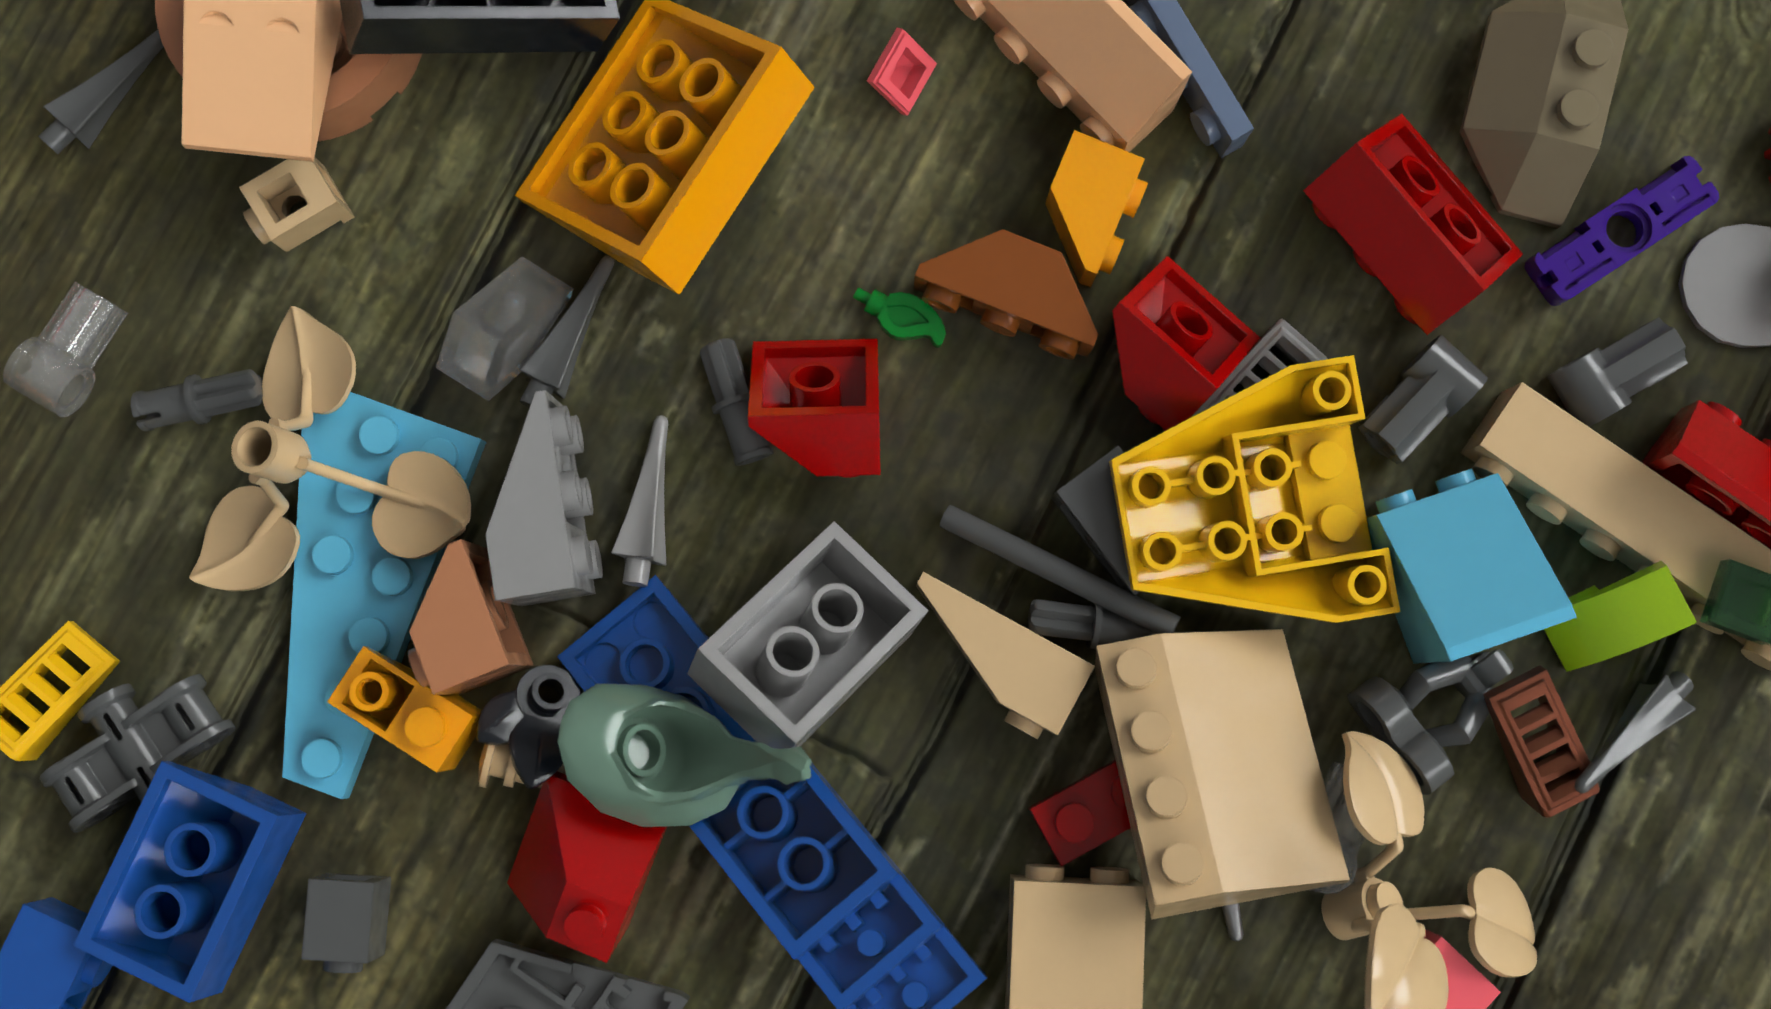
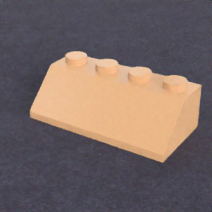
[954,0,1192,152]

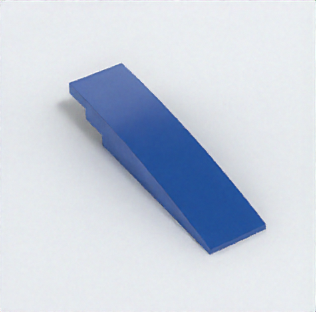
[557,575,988,1009]

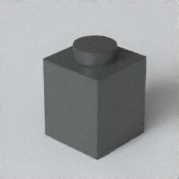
[301,873,391,973]

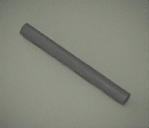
[940,504,1181,634]

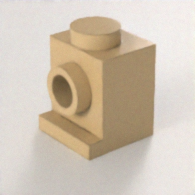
[239,157,354,252]

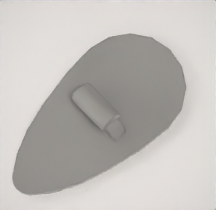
[1678,224,1771,348]

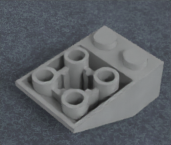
[485,390,603,606]

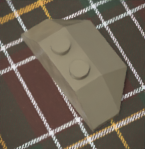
[1459,0,1629,229]

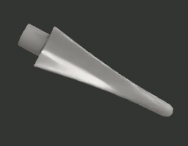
[611,415,668,587]

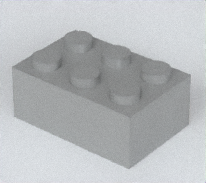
[687,521,928,749]

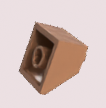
[408,539,534,695]

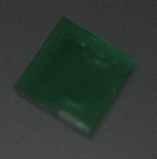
[1700,559,1771,645]

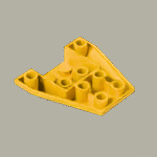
[1109,355,1401,623]

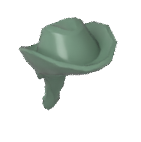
[557,683,812,827]

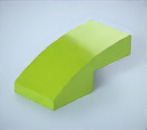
[1543,561,1697,672]

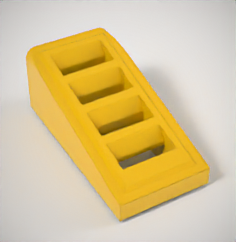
[0,621,121,762]

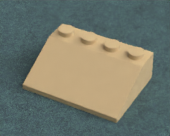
[1095,629,1350,920]

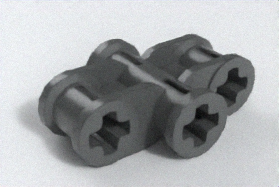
[39,674,236,833]

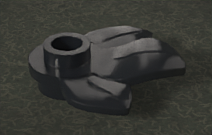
[476,665,580,789]

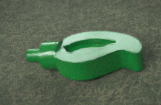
[853,287,946,348]

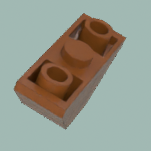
[914,229,1099,360]

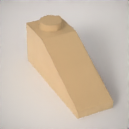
[916,572,1095,740]

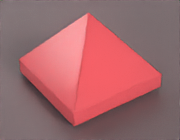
[867,28,937,116]

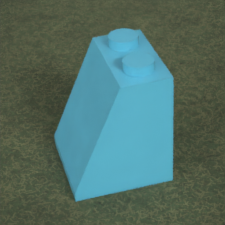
[1367,468,1577,663]

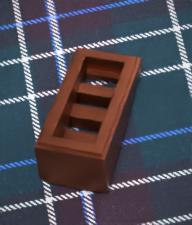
[1483,665,1600,817]

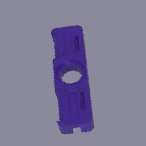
[1524,156,1719,306]

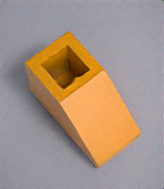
[1045,130,1148,288]
[327,646,482,772]

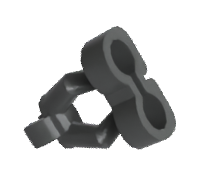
[1347,649,1514,795]

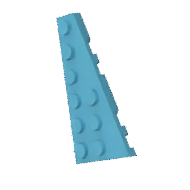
[282,392,486,799]

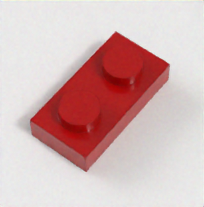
[1028,760,1131,866]

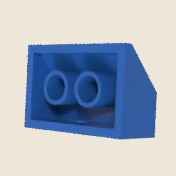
[73,761,307,1003]

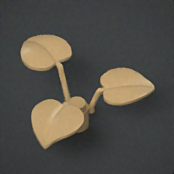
[189,306,471,591]
[1322,731,1537,1009]

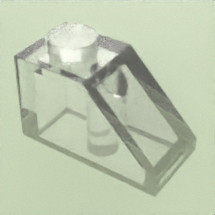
[436,257,574,401]

